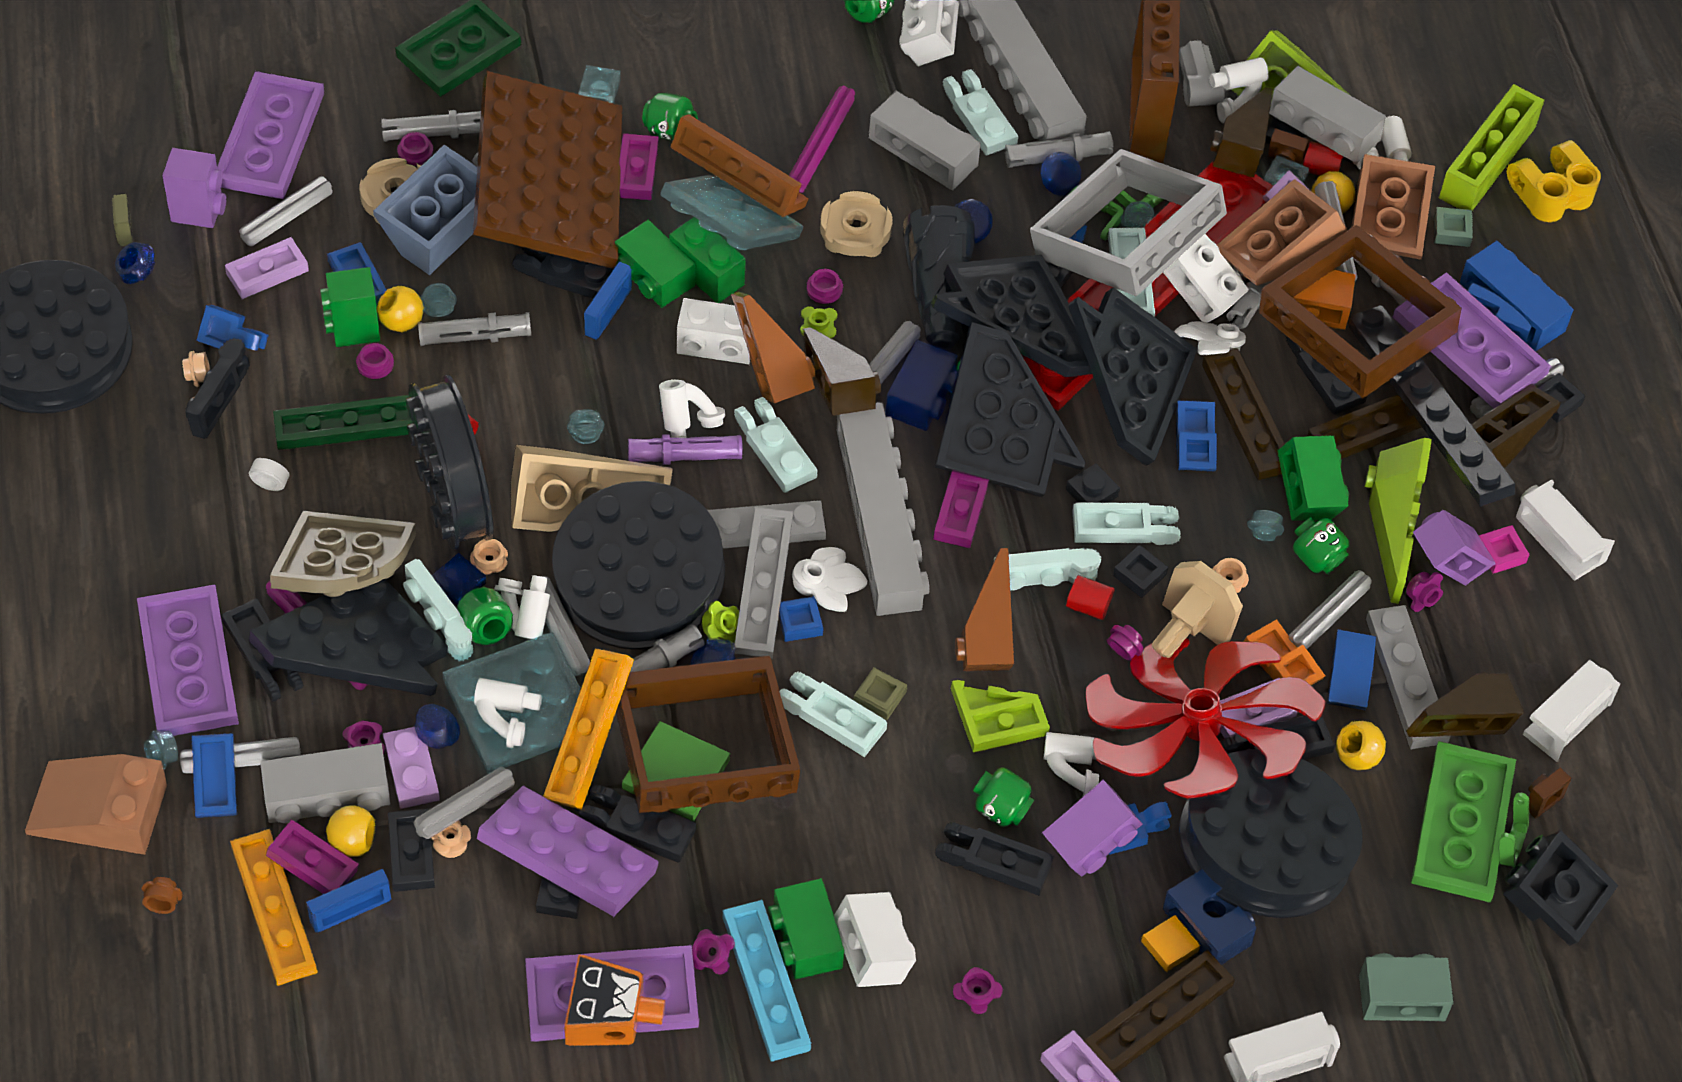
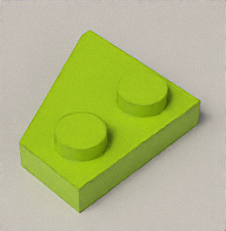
[951,680,1050,752]

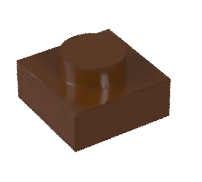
[1268,128,1309,168]
[1528,767,1572,819]

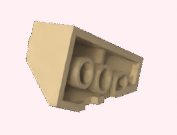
[511,445,673,532]

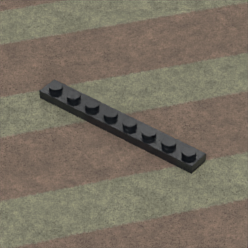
[1349,305,1515,507]

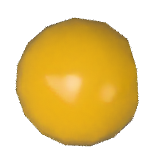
[1311,172,1356,214]
[377,286,424,332]
[1336,721,1386,770]
[326,805,375,857]

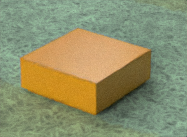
[1141,915,1200,972]

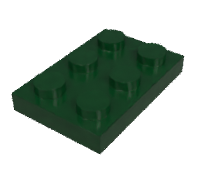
[395,0,521,97]

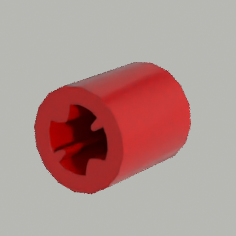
[1302,141,1344,176]
[1066,575,1115,620]

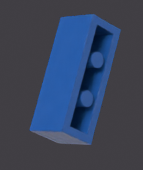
[1460,241,1573,352]

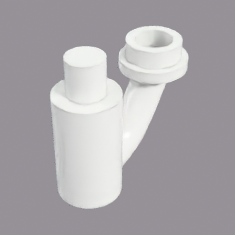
[1209,57,1268,123]
[1353,116,1412,170]
[659,380,725,438]
[494,575,550,641]
[474,678,542,748]
[1043,732,1099,797]

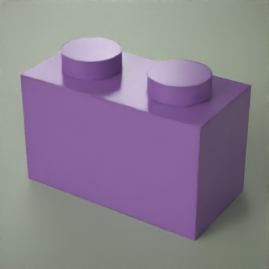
[162,148,226,228]
[1413,510,1496,586]
[1042,780,1142,877]

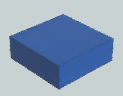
[779,597,823,642]

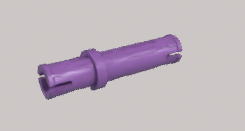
[628,435,742,465]

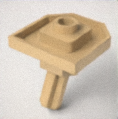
[1152,561,1243,658]

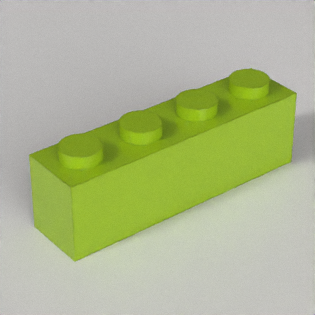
[1439,84,1544,211]

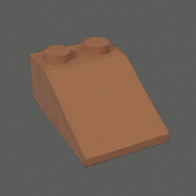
[1352,154,1435,259]
[1217,179,1347,286]
[25,754,167,855]

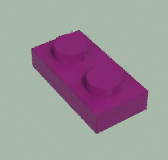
[619,134,659,200]
[933,471,989,548]
[266,820,359,894]

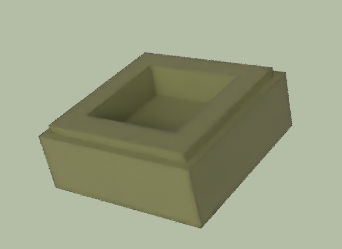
[112,194,133,246]
[853,667,907,720]

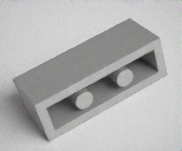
[1269,66,1386,163]
[869,91,981,191]
[260,743,390,823]

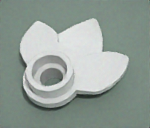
[1174,321,1246,355]
[792,547,868,612]

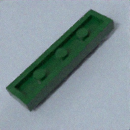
[273,395,412,450]

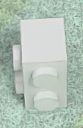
[899,0,959,66]
[1163,234,1249,323]
[677,298,750,364]
[834,892,916,987]

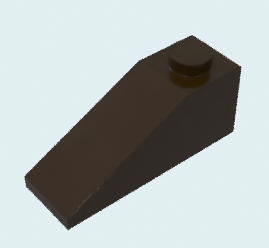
[1209,87,1273,178]
[803,327,881,416]
[1471,384,1561,468]
[1406,672,1524,737]

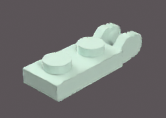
[943,69,1018,155]
[734,397,818,493]
[1072,503,1181,545]
[994,548,1101,590]
[403,559,473,661]
[780,671,887,757]

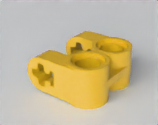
[1507,140,1601,222]

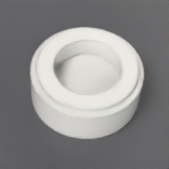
[249,458,290,491]

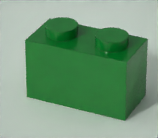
[669,215,746,303]
[615,220,695,308]
[320,267,380,347]
[1277,436,1349,521]
[768,878,844,980]

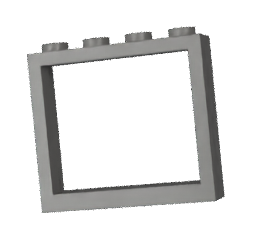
[1030,149,1227,296]

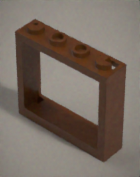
[1128,0,1180,164]
[1259,225,1462,398]
[616,656,800,813]

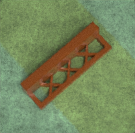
[670,114,809,217]

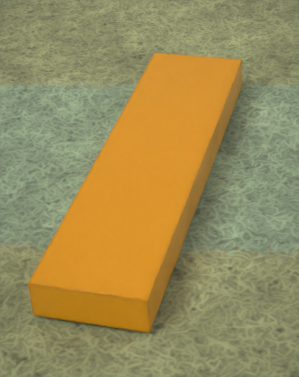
[543,648,634,809]
[230,829,318,986]

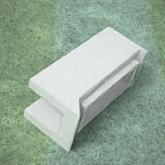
[1516,480,1615,581]
[1523,660,1620,762]
[1224,1012,1340,1082]

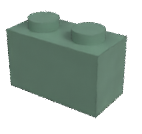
[1359,953,1453,1021]

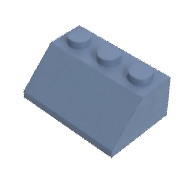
[373,145,477,275]

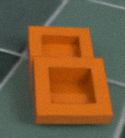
[1243,619,1325,685]

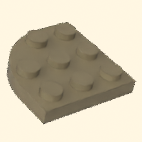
[270,511,416,597]

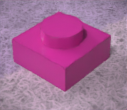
[1479,525,1529,574]

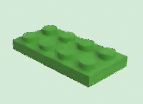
[1411,741,1516,903]

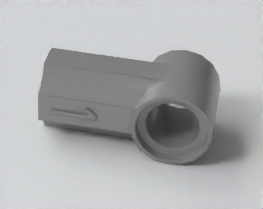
[1179,41,1224,107]

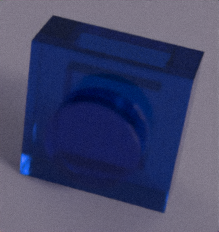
[432,553,486,606]

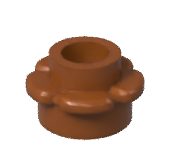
[142,877,183,914]

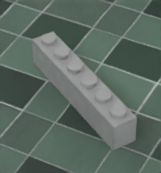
[957,0,1087,141]
[836,403,929,616]

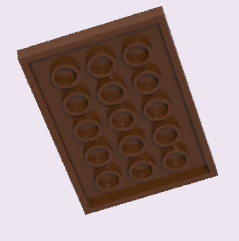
[473,71,622,269]

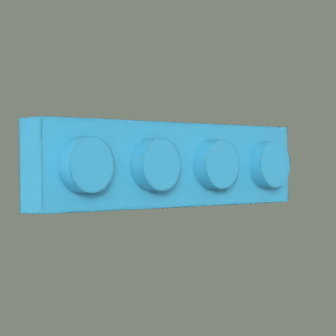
[723,900,811,1062]

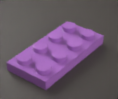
[217,71,324,199]
[1393,272,1551,409]
[137,585,239,738]
[477,786,659,917]
[525,945,699,1041]

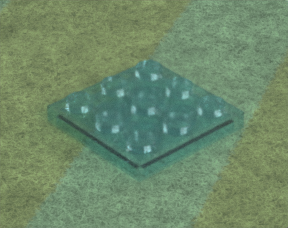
[660,174,804,250]
[443,632,581,774]

